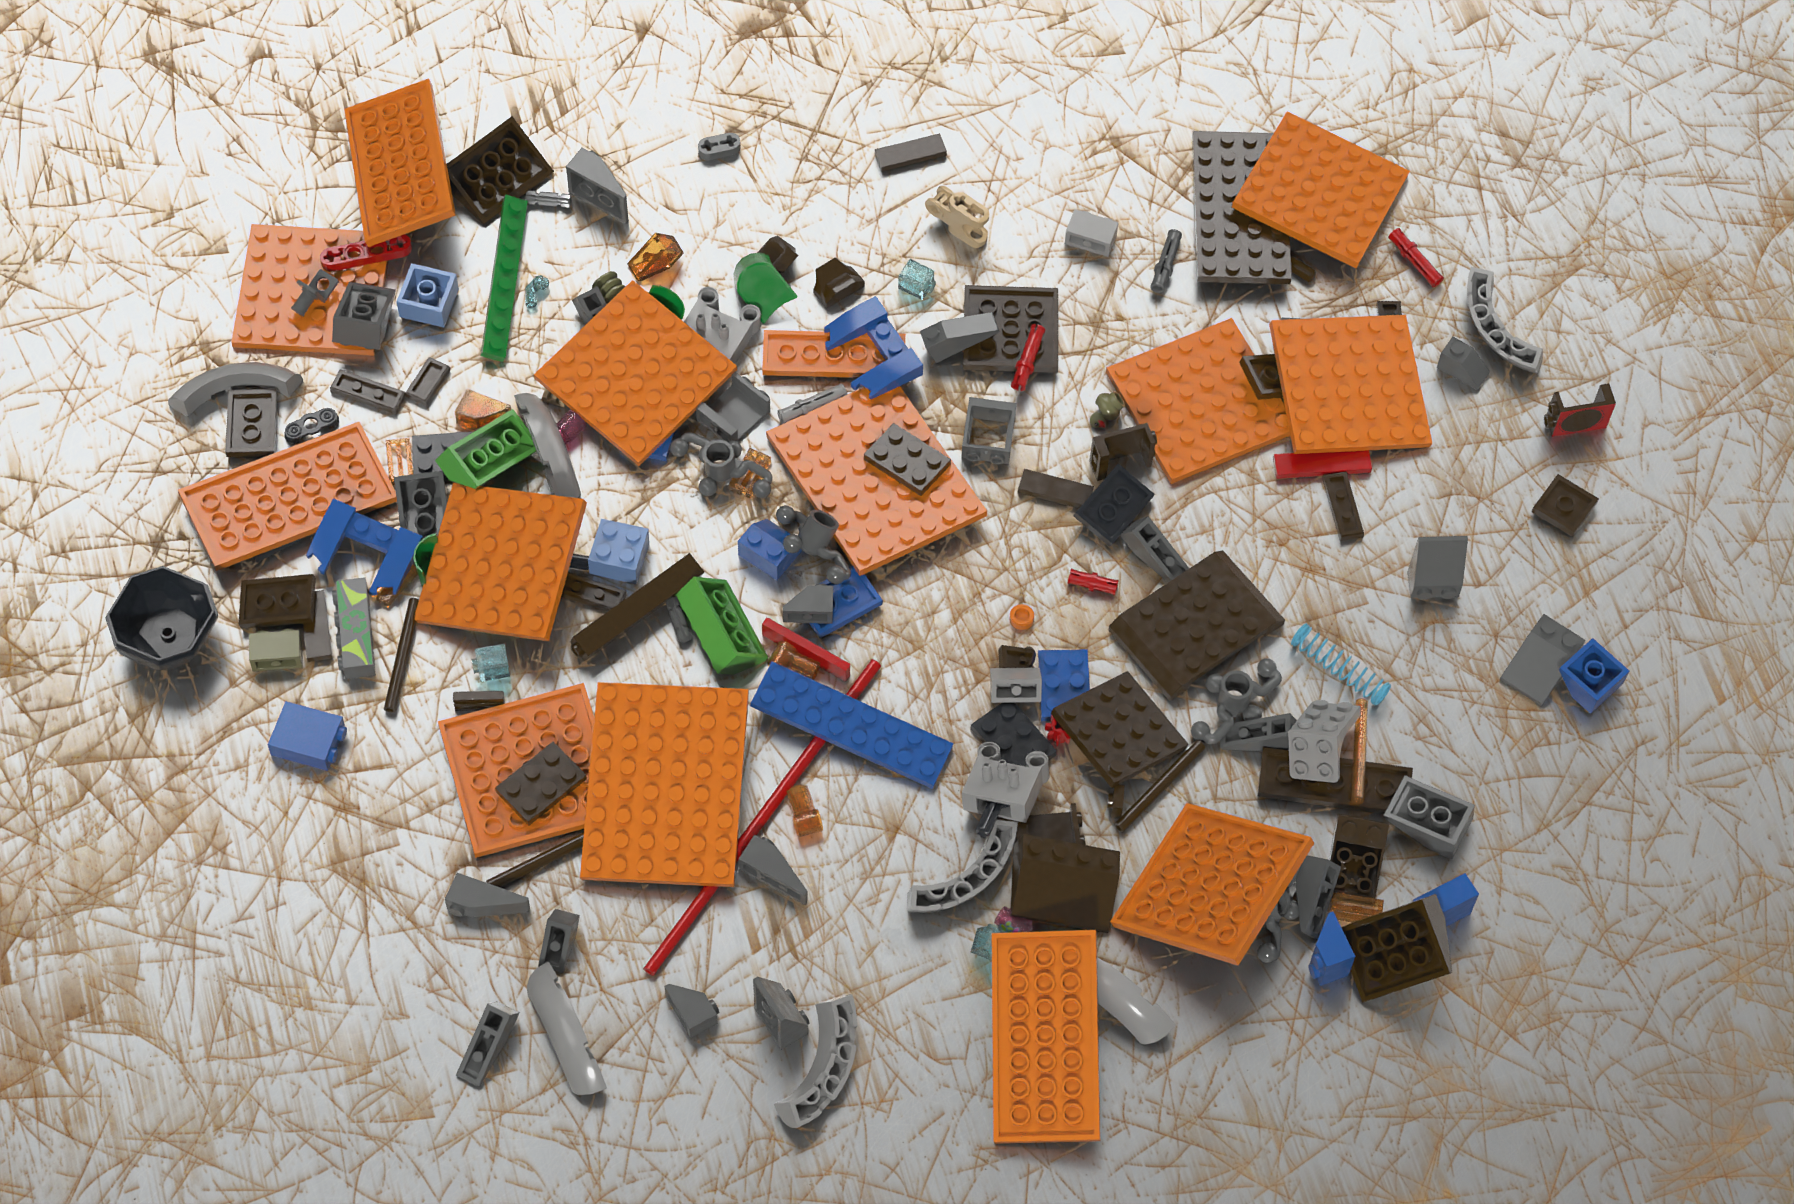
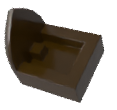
[998,645,1036,668]

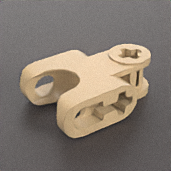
[925,186,990,248]

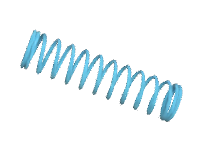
[1291,623,1391,706]

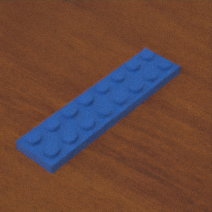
[750,662,954,789]

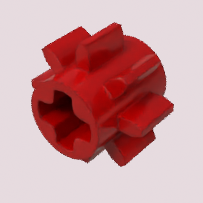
[1045,715,1070,746]

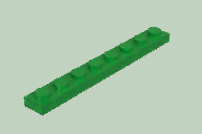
[480,195,528,362]

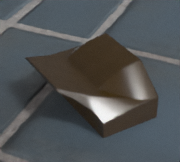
[757,236,799,273]
[813,258,865,309]

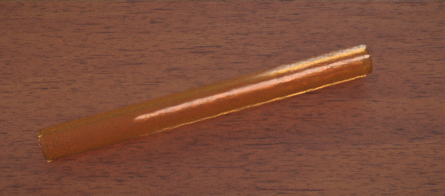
[1351,698,1368,804]

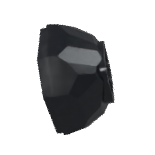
[105,566,219,670]

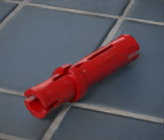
[1388,228,1444,288]
[1011,324,1045,391]

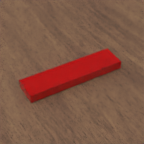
[1273,450,1372,479]
[762,617,851,682]

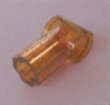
[767,641,820,680]
[787,784,823,837]

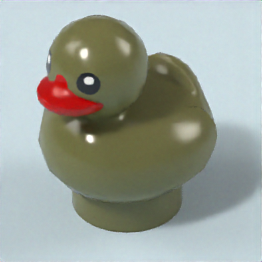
[1090,391,1125,428]

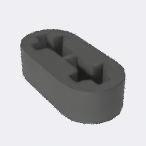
[698,133,741,161]

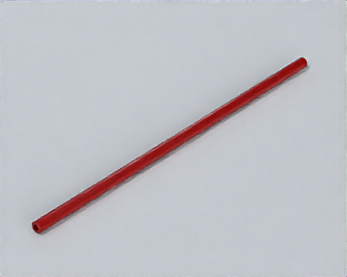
[643,659,881,976]

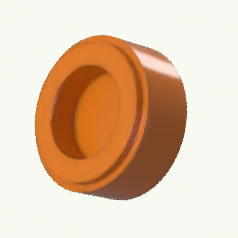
[1009,604,1034,630]

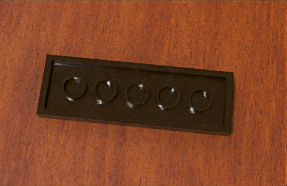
[1257,747,1413,814]

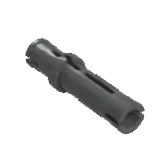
[1150,229,1182,293]

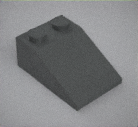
[566,147,629,224]
[332,282,396,349]
[394,471,449,539]
[1407,536,1468,600]
[1500,614,1586,706]
[1383,776,1475,859]
[753,976,810,1050]

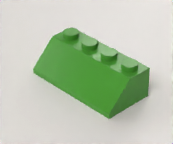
[435,409,536,489]
[676,577,769,675]

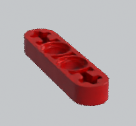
[320,234,412,272]

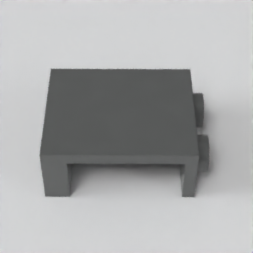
[696,372,770,442]

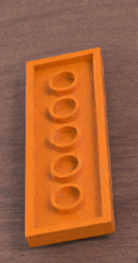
[762,330,906,378]

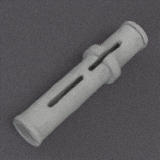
[777,383,847,424]

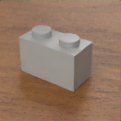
[1064,209,1119,257]
[990,668,1042,703]

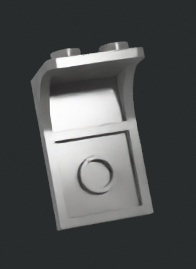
[1288,700,1361,783]

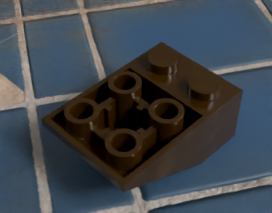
[1329,813,1389,900]

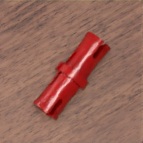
[1067,568,1119,595]

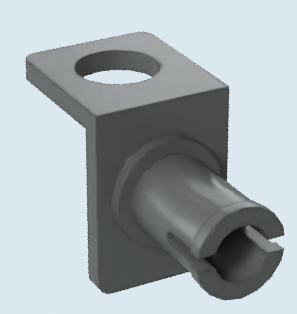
[291,269,339,317]

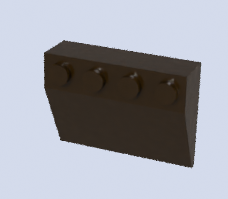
[447,116,554,225]
[1010,834,1120,933]
[1341,894,1452,1003]

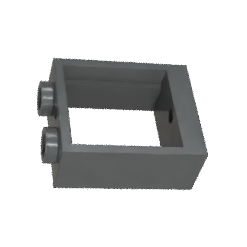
[961,397,1017,465]

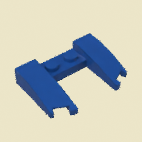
[824,296,923,399]
[306,499,423,595]

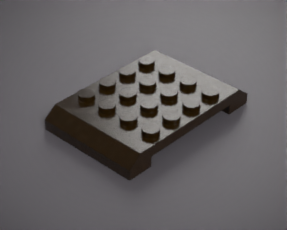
[1108,550,1285,701]

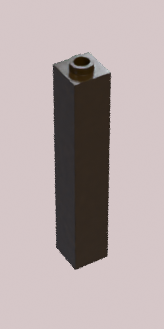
[570,553,704,661]

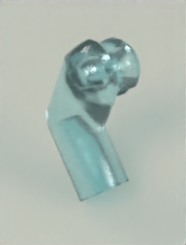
[525,275,549,308]

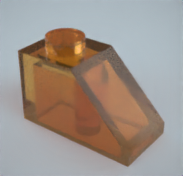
[627,232,684,281]
[454,389,511,431]

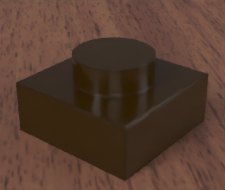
[1107,785,1125,819]

